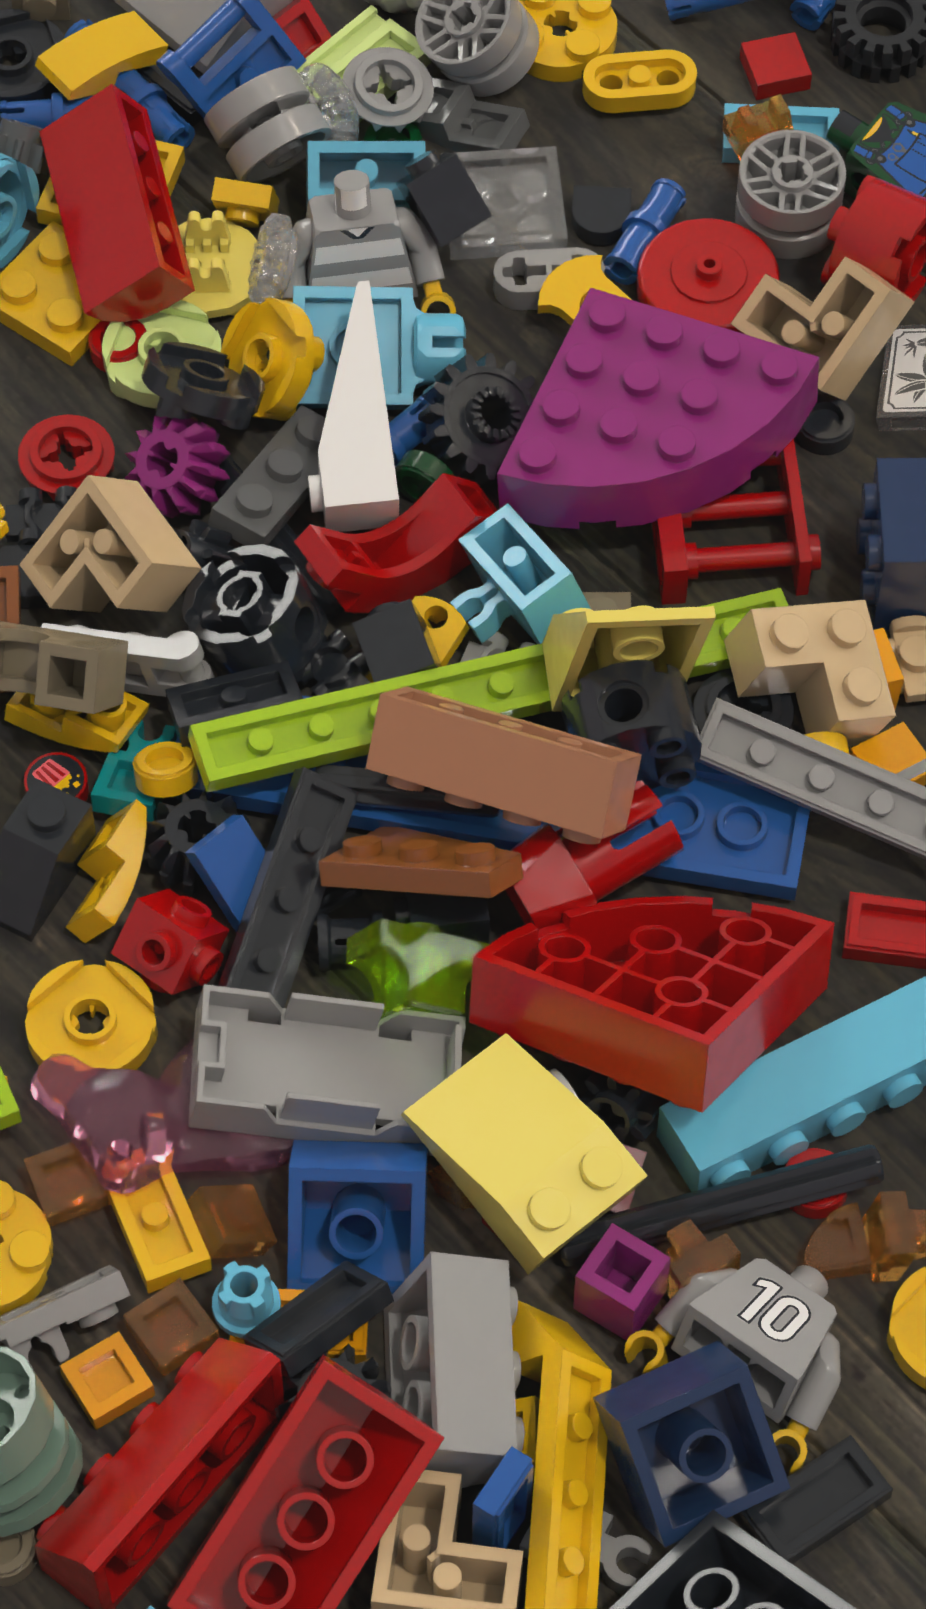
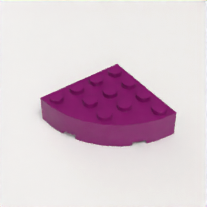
[497,287,819,529]

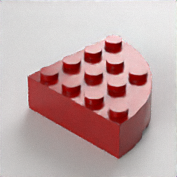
[469,896,835,1113]

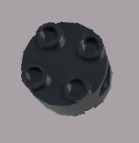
[182,544,328,683]
[561,660,702,789]

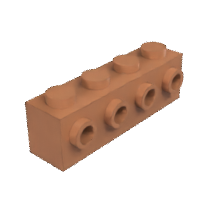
[365,686,642,844]

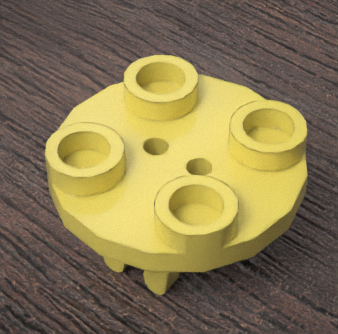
[178,210,267,319]

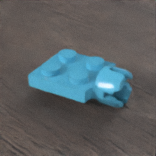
[293,286,466,410]

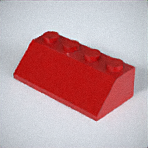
[35,1337,284,1609]
[167,1355,445,1609]

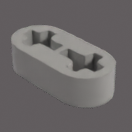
[493,247,605,310]

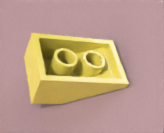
[542,606,716,712]
[401,1033,648,1275]

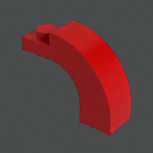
[294,473,497,613]

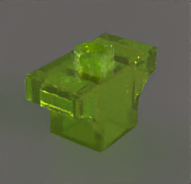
[346,918,489,1019]

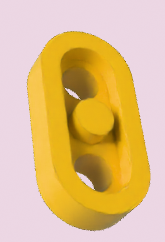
[582,49,697,113]

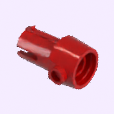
[505,781,684,930]

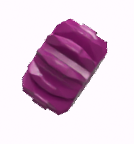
[125,416,231,518]

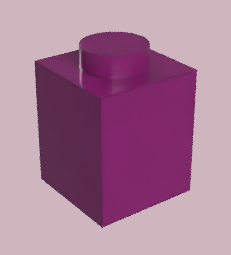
[573,1223,671,1341]

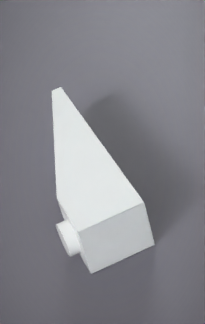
[308,280,399,532]

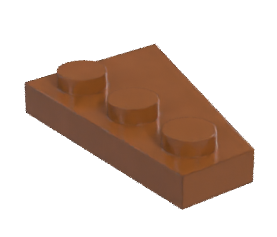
[319,827,524,898]

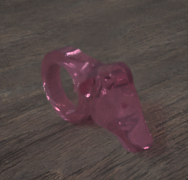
[30,1038,294,1194]

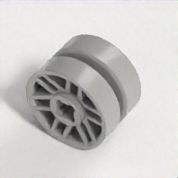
[415,0,539,97]
[204,66,332,183]
[735,130,846,260]

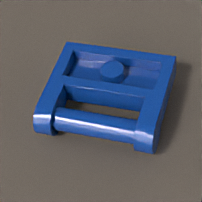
[156,0,307,119]

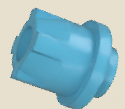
[212,1261,281,1338]

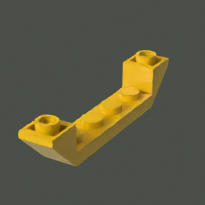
[512,1300,612,1609]

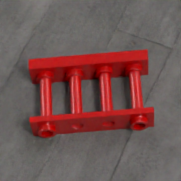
[651,439,821,605]

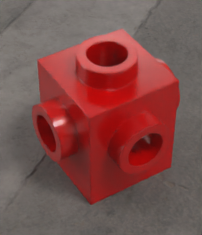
[111,888,230,995]

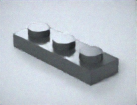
[208,405,325,546]

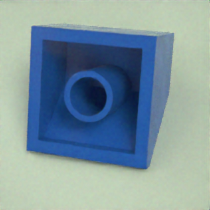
[287,1140,428,1294]

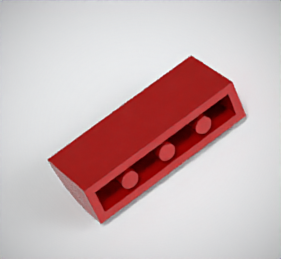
[39,84,195,322]

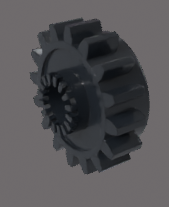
[418,353,535,489]

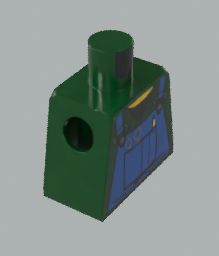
[826,102,926,200]

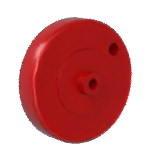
[637,218,779,334]

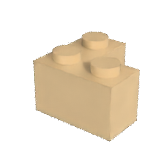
[731,256,915,401]
[19,475,201,613]
[724,600,896,747]
[371,1470,523,1609]

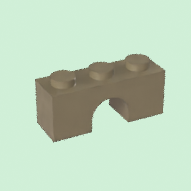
[0,621,128,714]

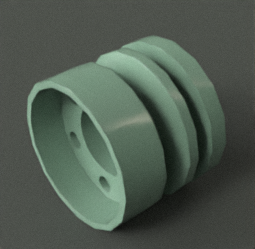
[0,1346,83,1537]

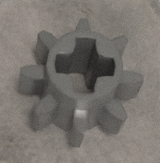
[0,117,49,175]

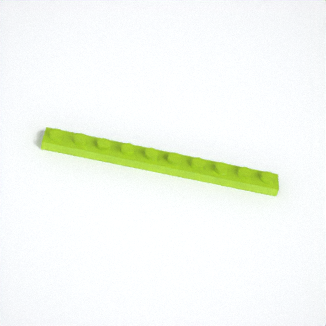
[188,588,788,793]

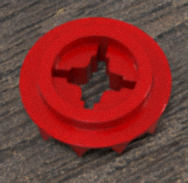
[18,414,115,501]

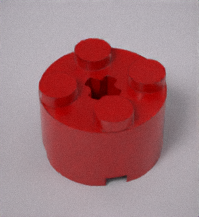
[821,175,926,301]

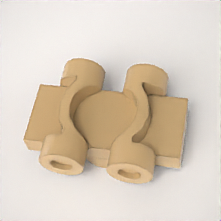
[889,615,926,703]

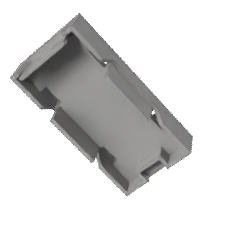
[188,984,466,1156]

